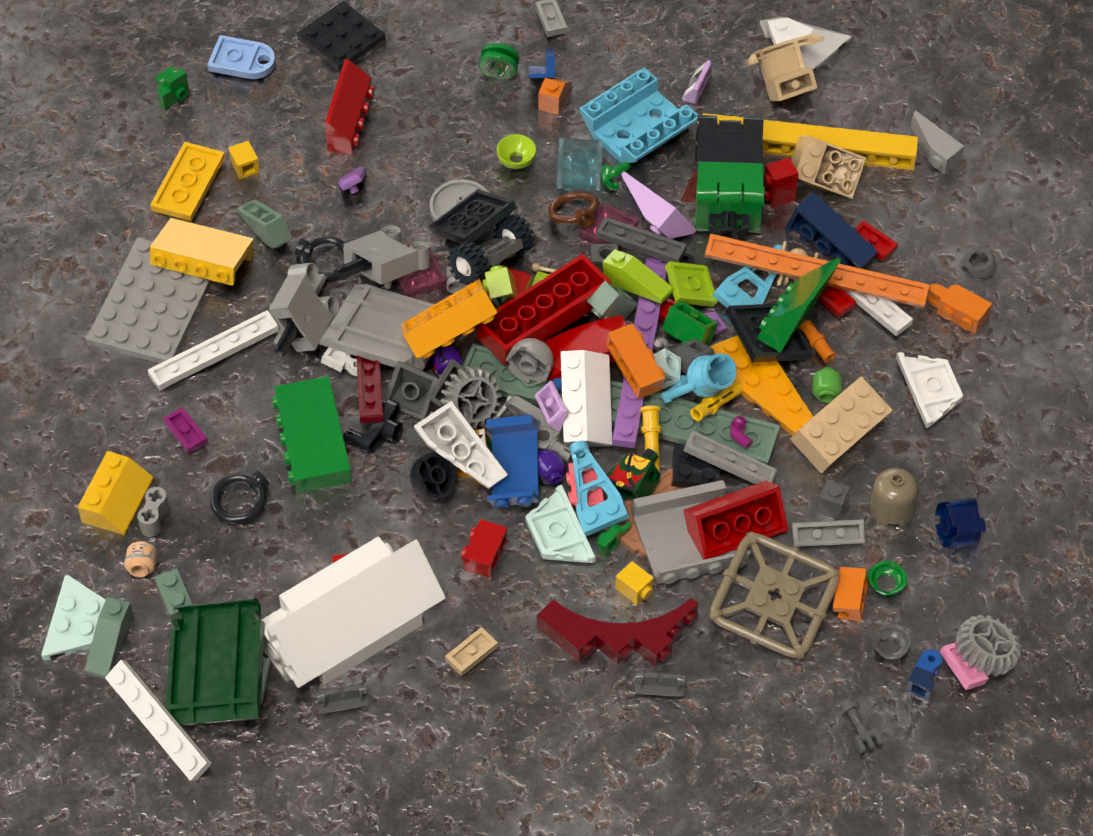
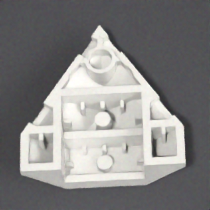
[760,17,852,70]

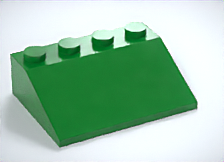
[758,258,841,353]

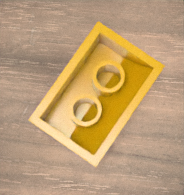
[78,451,154,535]

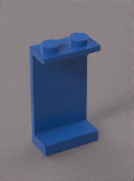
[486,414,539,509]

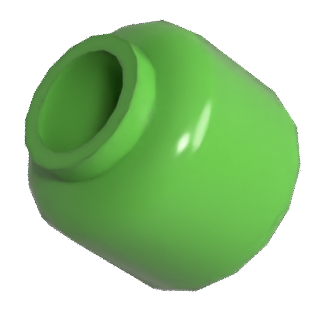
[812,367,842,403]

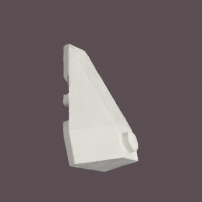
[414,401,508,489]

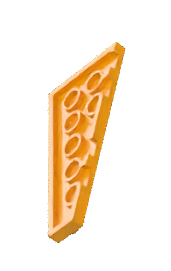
[709,335,813,436]

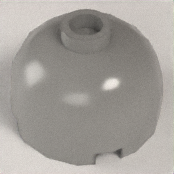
[506,338,554,384]

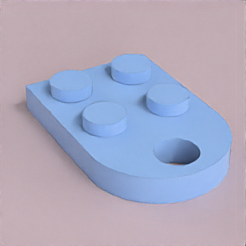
[207,35,275,79]

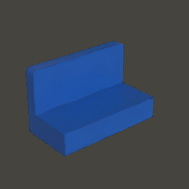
[529,49,555,78]

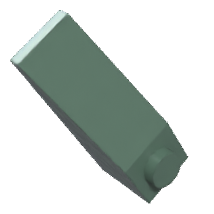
[236,199,292,248]
[85,597,134,678]

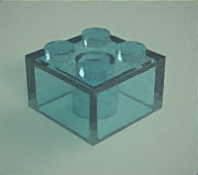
[557,138,603,191]

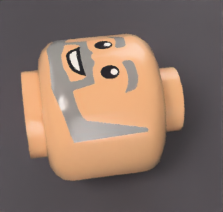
[124,541,157,577]

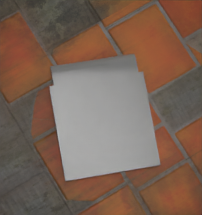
[319,284,436,370]

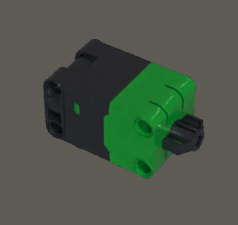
[694,115,764,239]

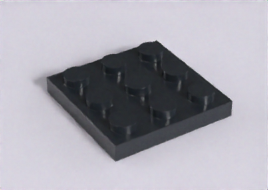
[297,1,386,72]
[429,189,517,244]
[726,304,813,363]

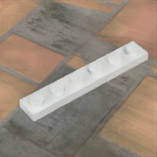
[148,310,279,391]
[105,660,212,782]

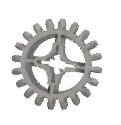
[440,367,502,429]
[955,614,1022,677]

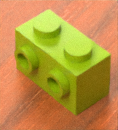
[483,265,518,307]

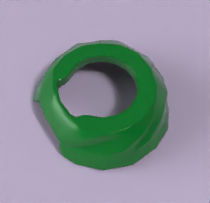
[868,561,907,596]

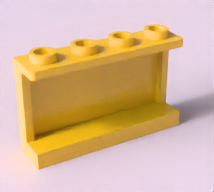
[150,218,253,286]

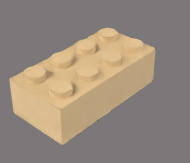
[790,376,893,474]

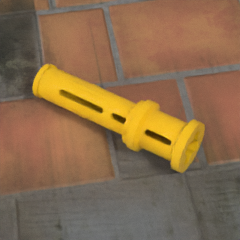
[640,406,662,476]

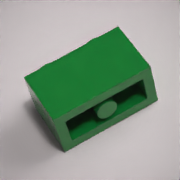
[662,301,718,346]

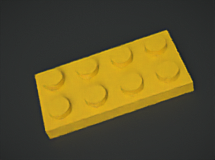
[150,142,225,222]

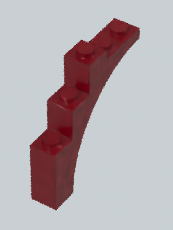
[537,598,699,667]

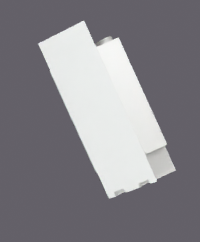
[262,536,446,688]

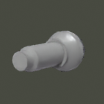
[653,337,669,352]

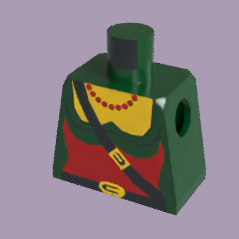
[606,448,660,501]

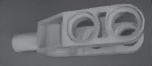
[484,395,573,463]

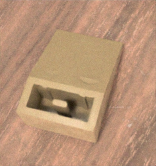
[791,136,866,199]

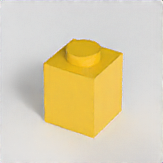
[228,141,260,179]
[615,561,654,605]

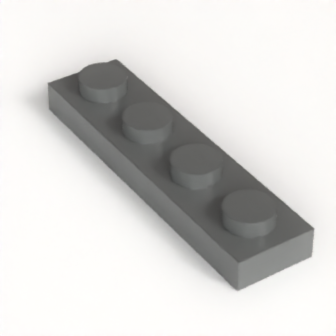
[596,217,687,263]

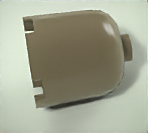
[869,468,918,526]

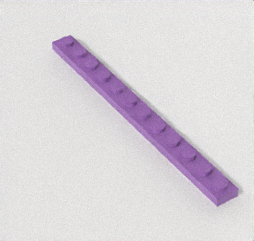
[612,235,673,448]

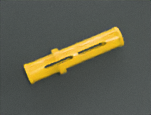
[690,381,743,421]

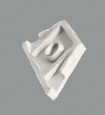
[896,352,963,428]

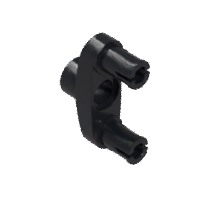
[343,398,403,454]

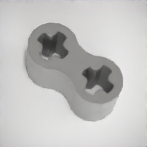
[137,487,169,537]

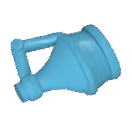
[660,353,737,403]

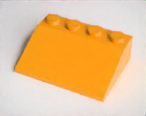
[401,279,497,359]

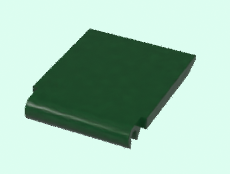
[166,598,265,726]

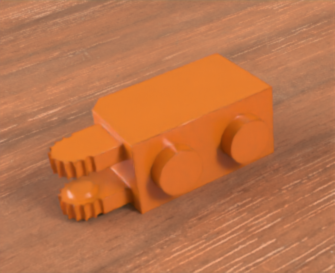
[926,283,992,334]

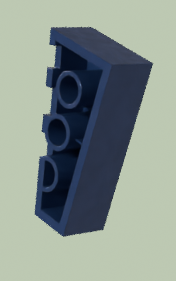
[785,192,878,269]

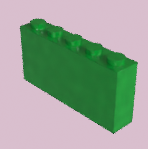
[271,376,352,493]

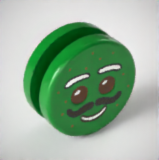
[479,43,520,79]

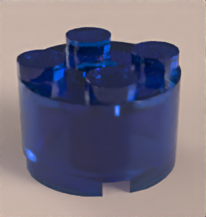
[935,498,986,549]

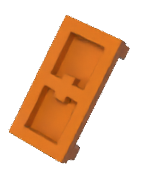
[833,567,869,622]

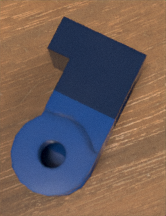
[906,649,942,701]

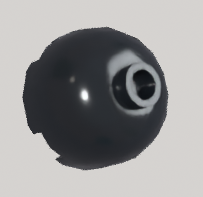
[409,452,458,500]

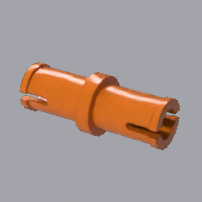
[799,320,837,363]

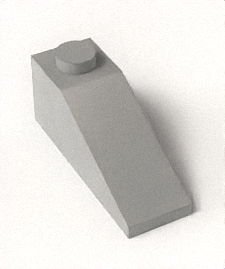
[911,111,964,174]

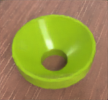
[497,134,536,169]

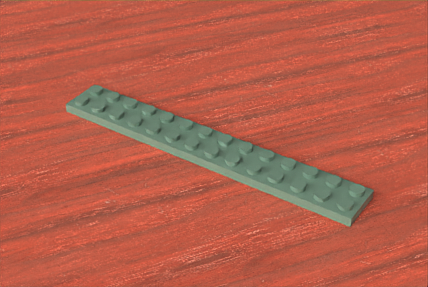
[463,344,780,465]

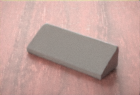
[791,519,865,547]

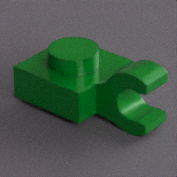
[597,521,631,559]

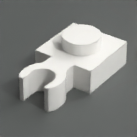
[321,347,357,376]

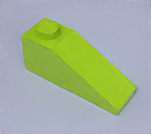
[603,249,673,304]

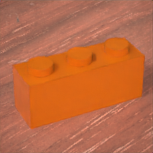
[606,323,666,399]

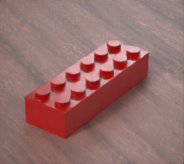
[477,254,611,366]

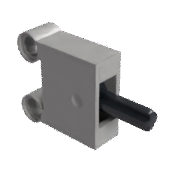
[334,226,430,289]
[269,263,339,357]

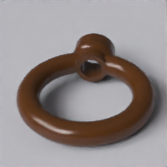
[548,191,599,228]

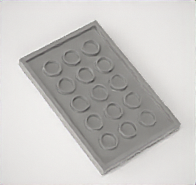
[86,237,212,363]

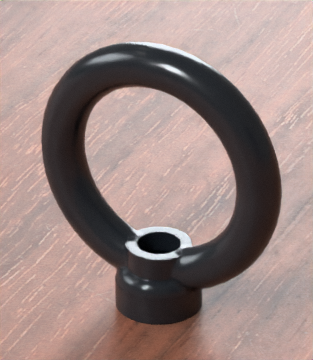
[295,236,345,281]
[210,470,269,524]

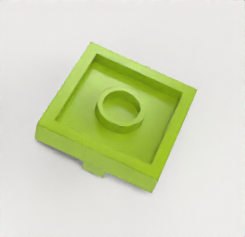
[665,261,718,307]

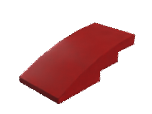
[544,315,627,381]

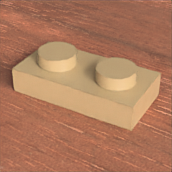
[445,627,498,676]

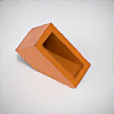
[538,78,572,115]

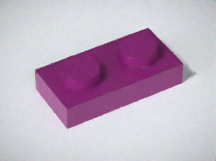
[163,407,208,454]

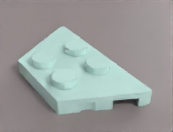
[525,485,595,563]
[41,575,105,660]

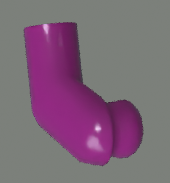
[730,415,753,449]

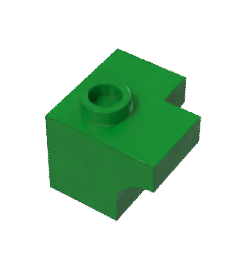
[155,66,190,110]

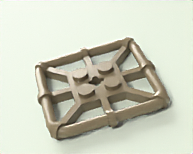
[708,532,841,660]

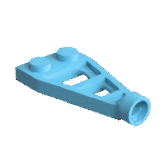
[712,245,786,308]
[569,440,630,537]

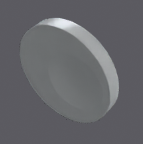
[429,179,489,222]

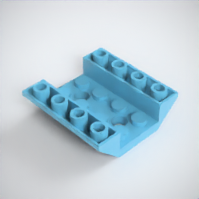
[579,67,698,163]

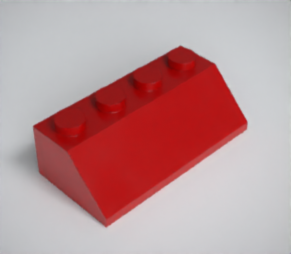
[325,59,375,155]
[683,480,788,560]

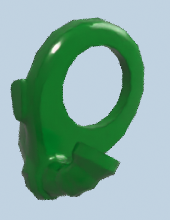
[601,162,631,191]

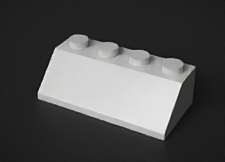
[561,350,613,447]

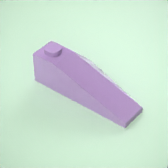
[621,172,696,239]

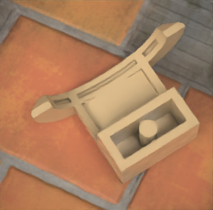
[746,34,825,101]

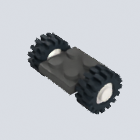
[447,214,535,286]

